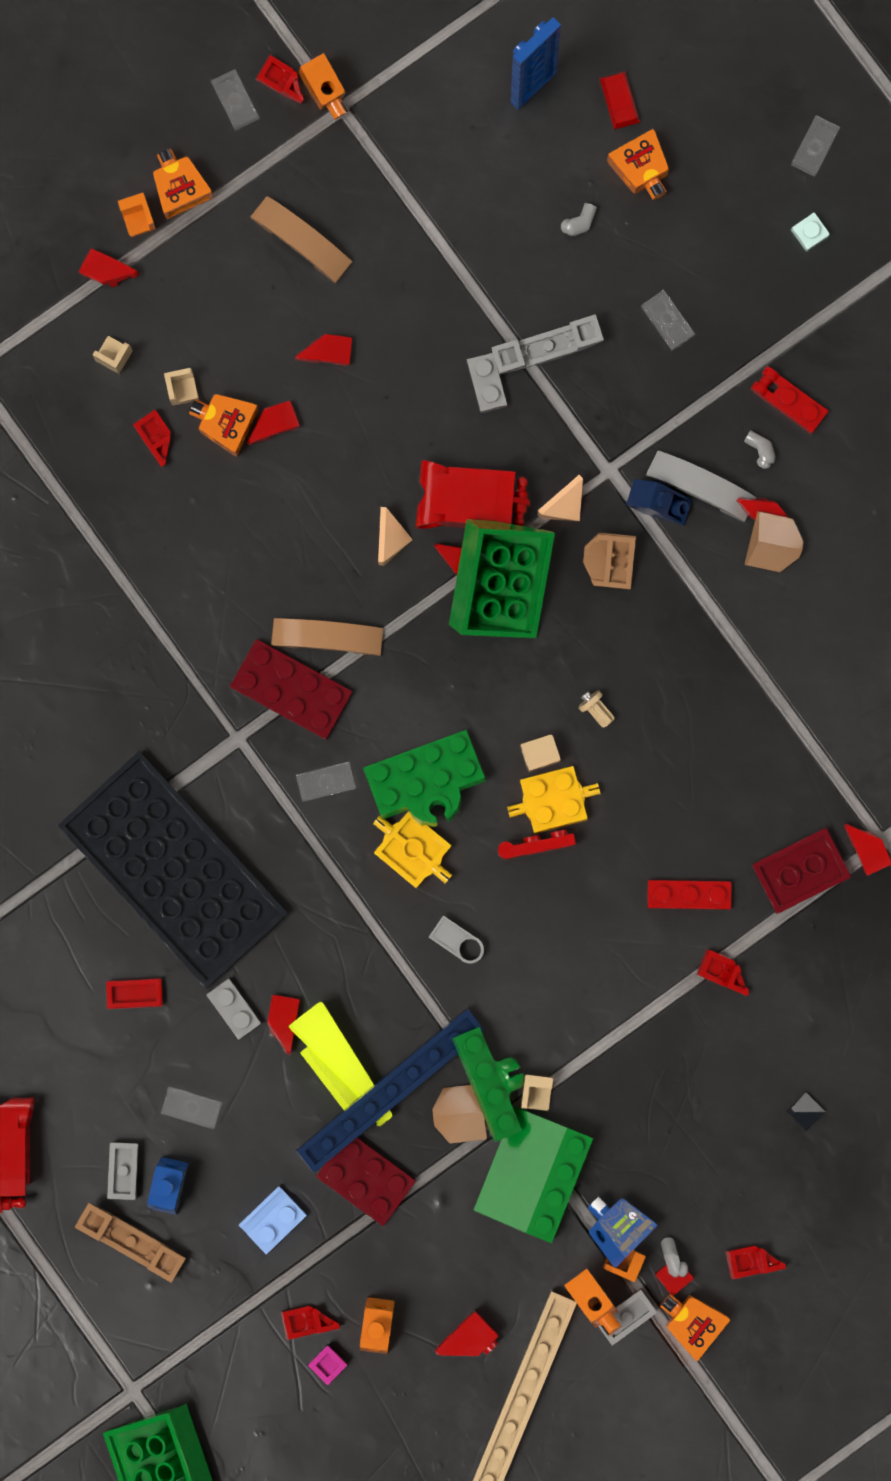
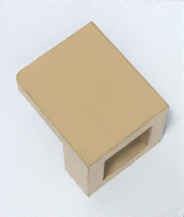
[93,336,133,374]
[164,368,199,406]
[520,735,561,772]
[521,1074,553,1111]

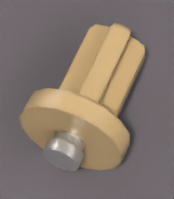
[578,690,614,728]

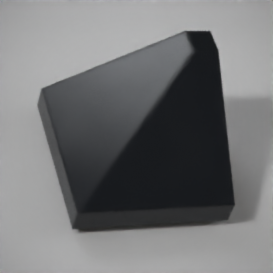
[786,1092,825,1131]

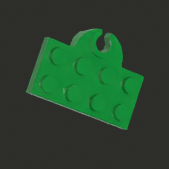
[363,730,486,827]

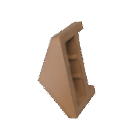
[745,511,803,572]
[583,533,636,589]
[432,1085,487,1143]

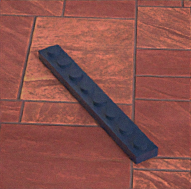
[295,1009,485,1173]

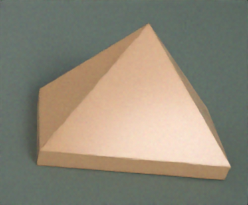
[538,475,583,521]
[378,507,413,566]

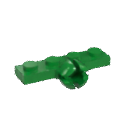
[452,1027,524,1142]

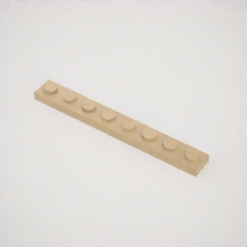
[473,1291,577,1481]

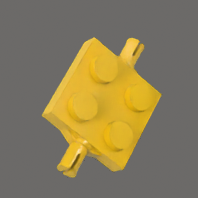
[507,766,600,834]
[373,811,452,888]

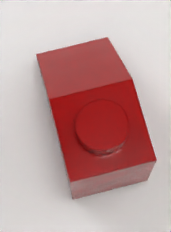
[435,1310,498,1356]

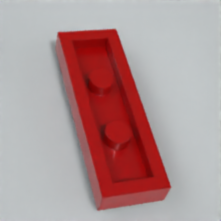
[647,880,731,910]

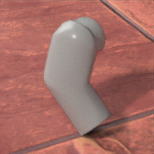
[561,203,597,236]
[744,430,776,469]
[661,1237,688,1278]

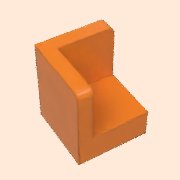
[118,193,156,237]
[603,1250,646,1282]

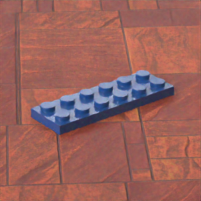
[511,17,561,110]

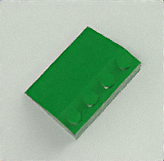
[449,519,555,638]
[474,1106,593,1243]
[103,1404,212,1481]

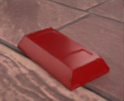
[600,71,640,130]
[106,979,163,1009]

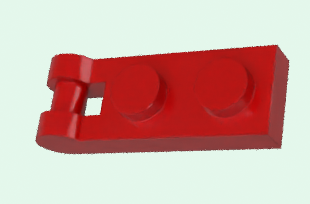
[750,366,828,434]
[498,830,576,859]

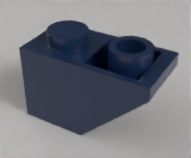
[626,479,692,526]

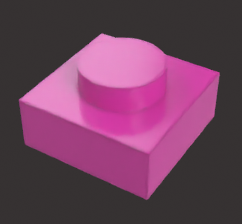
[308,1345,348,1385]

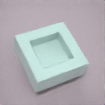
[791,213,830,252]

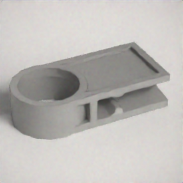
[429,915,484,964]

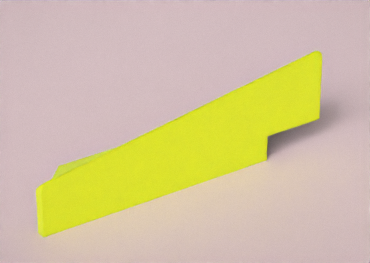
[288,1002,393,1126]

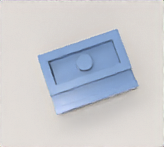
[239,1186,307,1254]

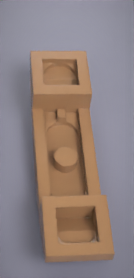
[250,196,352,284]
[271,618,383,656]
[75,1203,186,1283]

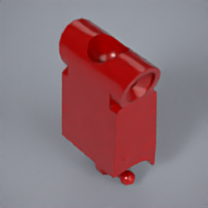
[415,460,530,529]
[0,1097,35,1213]

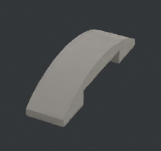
[491,314,604,374]
[646,451,756,522]

